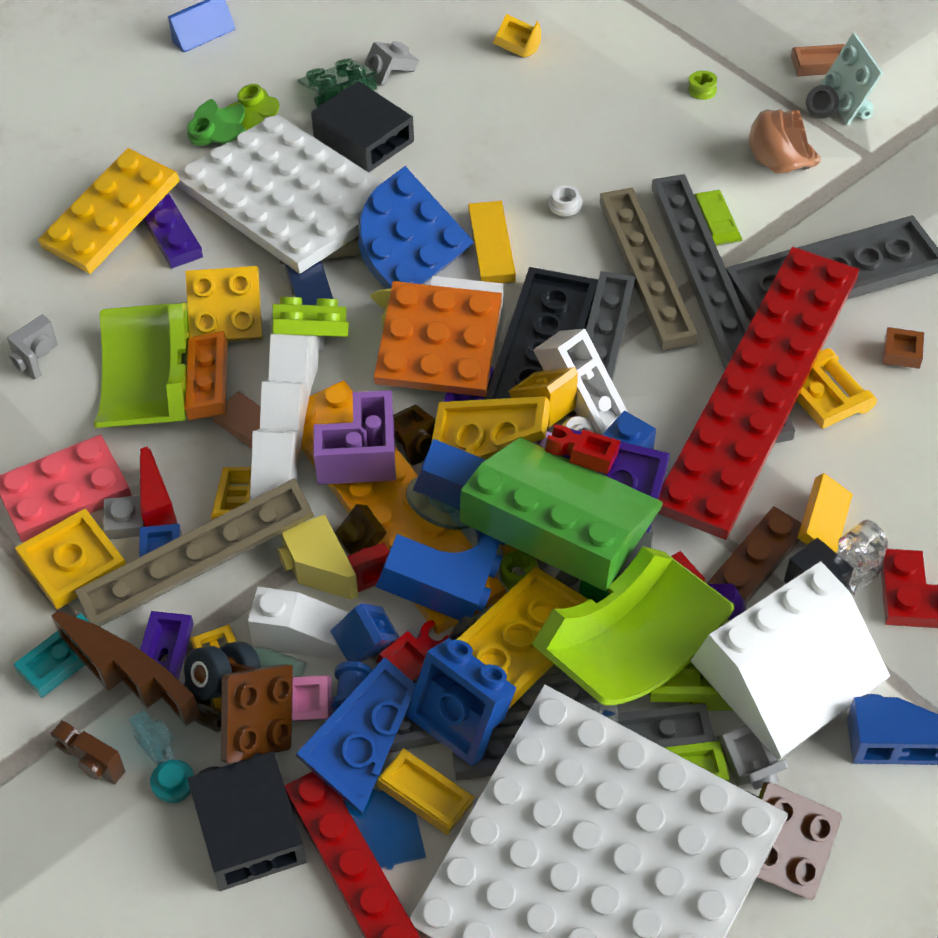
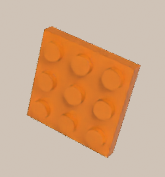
[374,281,502,397]

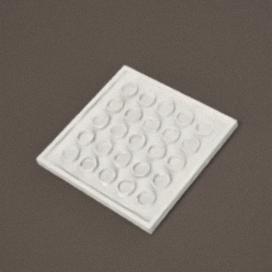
[410,685,788,938]

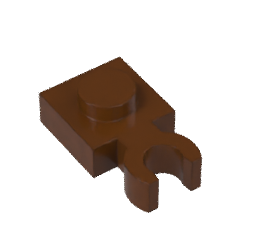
[50,720,126,785]

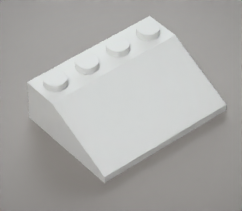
[691,561,890,760]

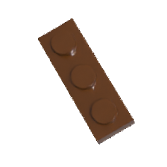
[707,506,802,604]

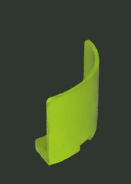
[93,302,189,428]
[532,546,734,705]

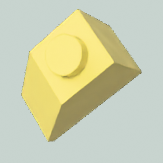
[277,514,358,600]

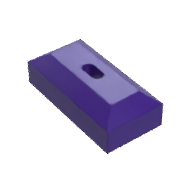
[140,611,194,680]

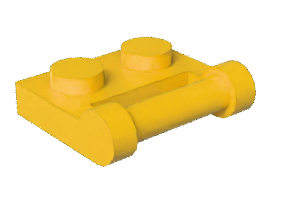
[796,348,877,429]

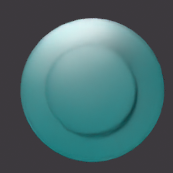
[150,759,194,803]

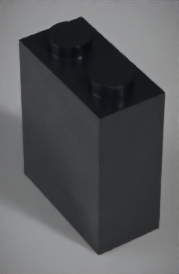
[311,81,414,173]
[187,751,307,891]

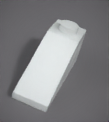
[533,329,627,435]
[247,587,376,665]

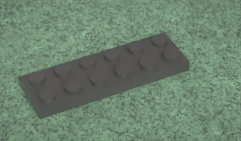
[726,215,938,320]

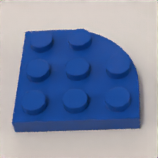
[358,166,474,289]

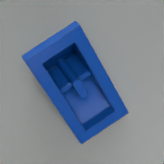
[330,603,399,662]

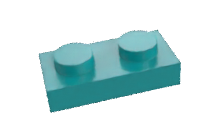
[13,613,89,698]

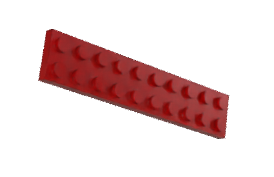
[658,246,860,540]

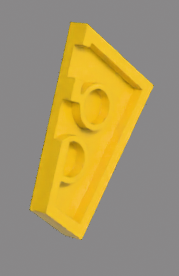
[432,396,551,459]

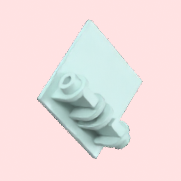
[820,33,883,125]

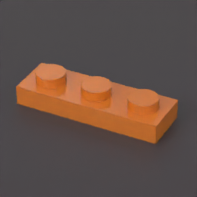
[185,331,228,420]

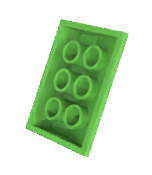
[459,437,663,591]

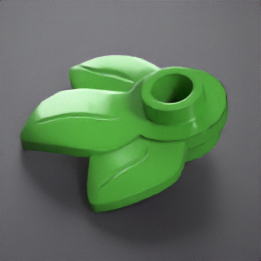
[187,99,246,146]

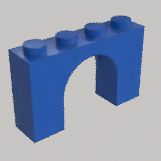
[376,439,505,624]

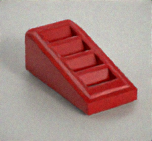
[140,446,177,527]

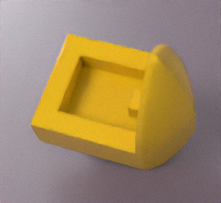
[493,14,541,57]

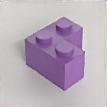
[314,390,396,485]

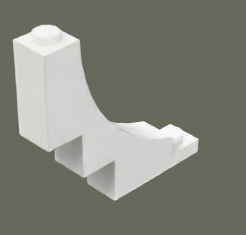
[250,334,325,535]

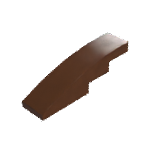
[51,611,200,726]

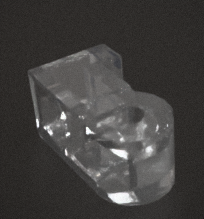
[837,519,888,596]

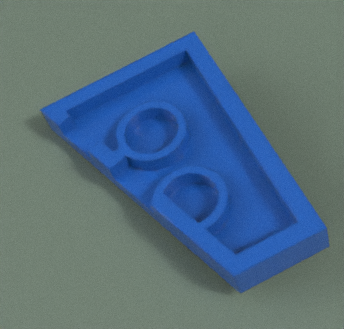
[296,657,416,815]

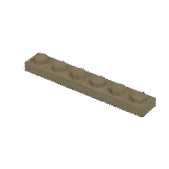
[600,187,698,351]
[75,478,315,627]

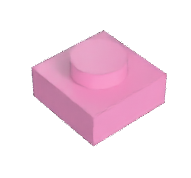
[292,675,332,722]

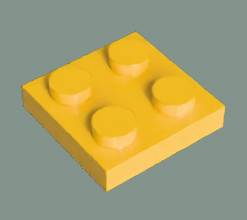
[15,508,126,610]

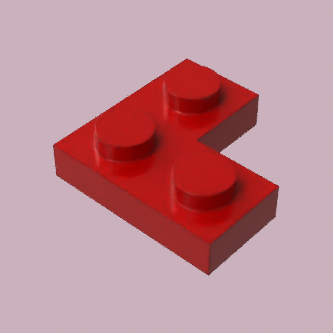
[879,548,938,628]

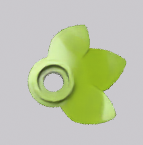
[227,84,280,131]

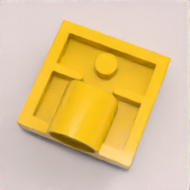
[185,266,263,342]

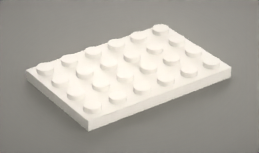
[176,114,383,274]

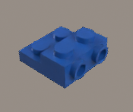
[406,638,516,766]

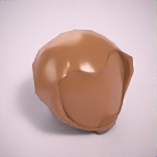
[749,109,821,174]

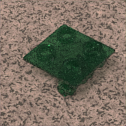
[297,58,377,107]

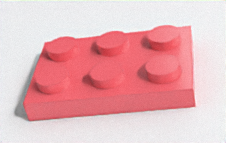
[0,434,132,542]

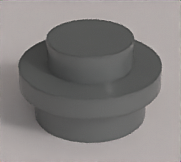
[806,85,839,118]

